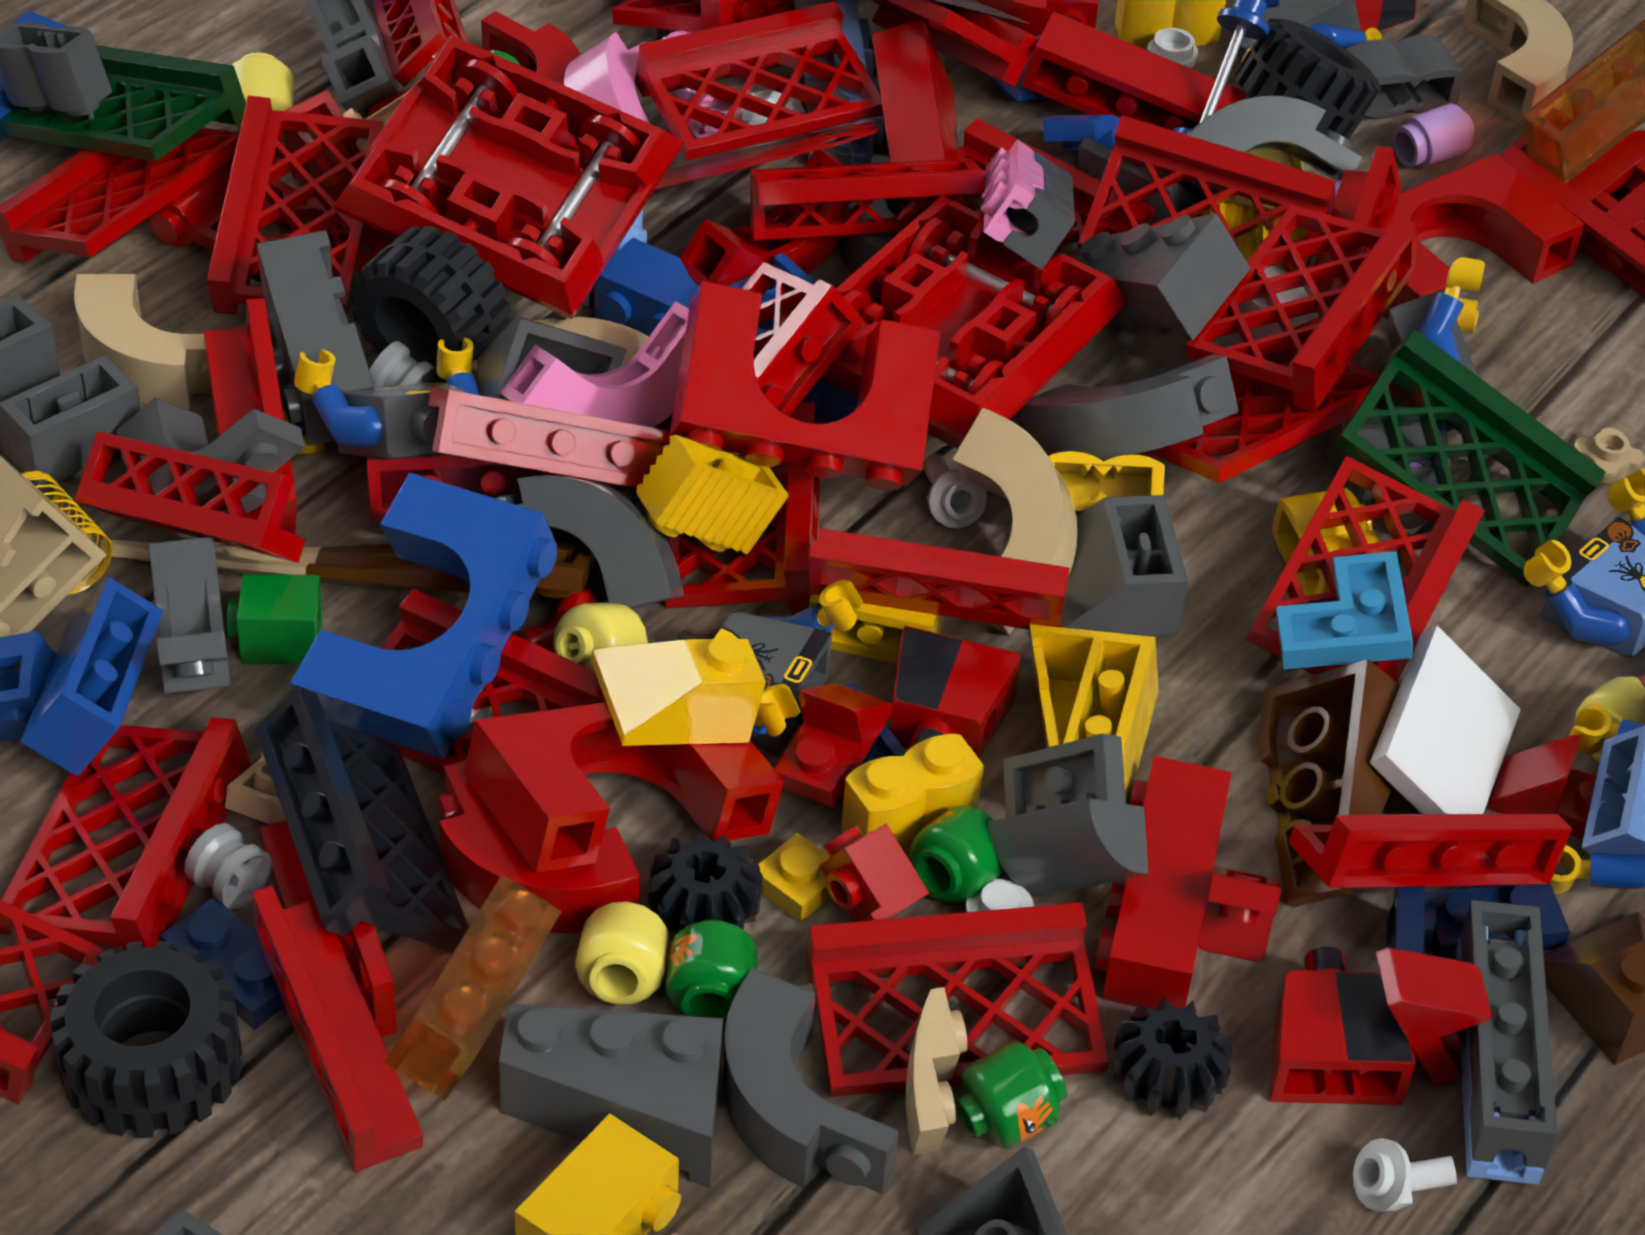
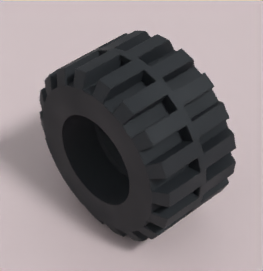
[1235,18,1381,140]
[349,226,511,383]
[50,941,242,1138]

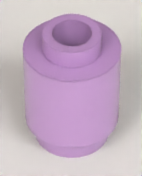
[1392,103,1474,169]

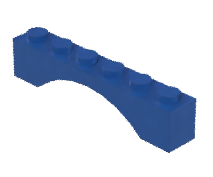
[595,238,858,423]

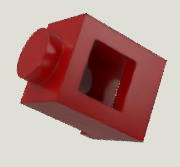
[819,823,929,922]

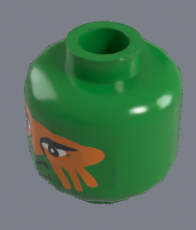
[910,806,1005,905]
[666,920,758,1023]
[955,1041,1067,1149]

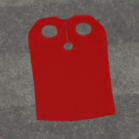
[655,121,878,190]

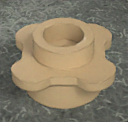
[1574,428,1645,484]

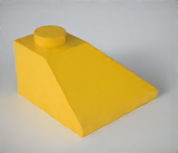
[591,637,766,746]

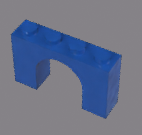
[290,473,558,760]

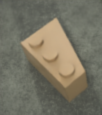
[0,456,107,638]

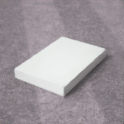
[1370,626,1521,814]

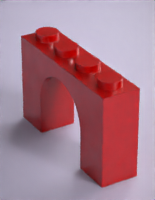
[1383,154,1584,321]
[669,281,940,491]
[463,702,784,873]

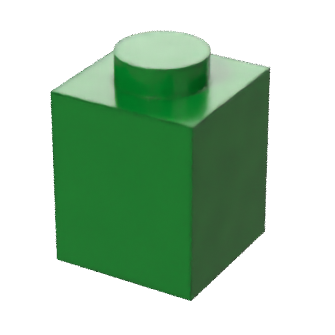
[227,574,324,665]

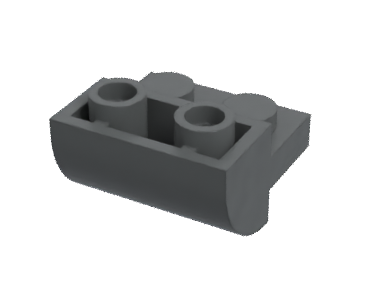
[988,734,1149,896]

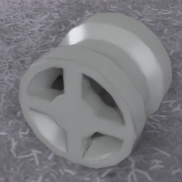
[369,341,437,388]
[184,823,273,910]

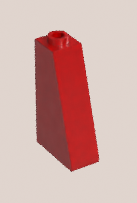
[872,18,959,205]

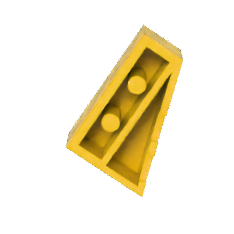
[1030,624,1159,804]

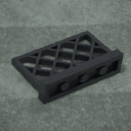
[254,685,475,956]

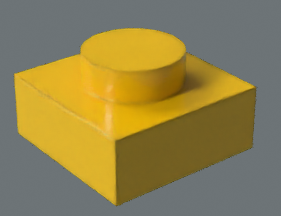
[758,833,831,923]

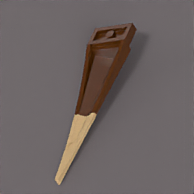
[100,527,597,600]

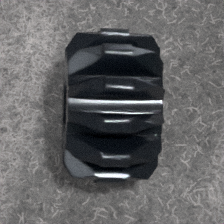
[647,831,763,931]
[1111,996,1233,1121]

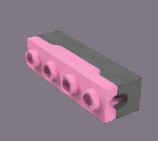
[981,139,1075,270]

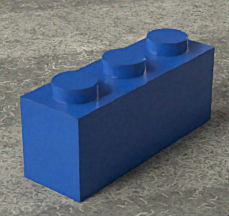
[20,576,163,776]

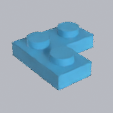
[1276,551,1413,670]

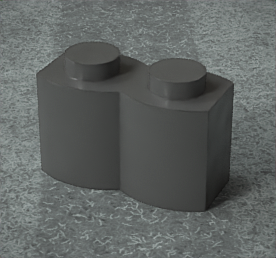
[0,22,112,117]
[1346,35,1465,118]

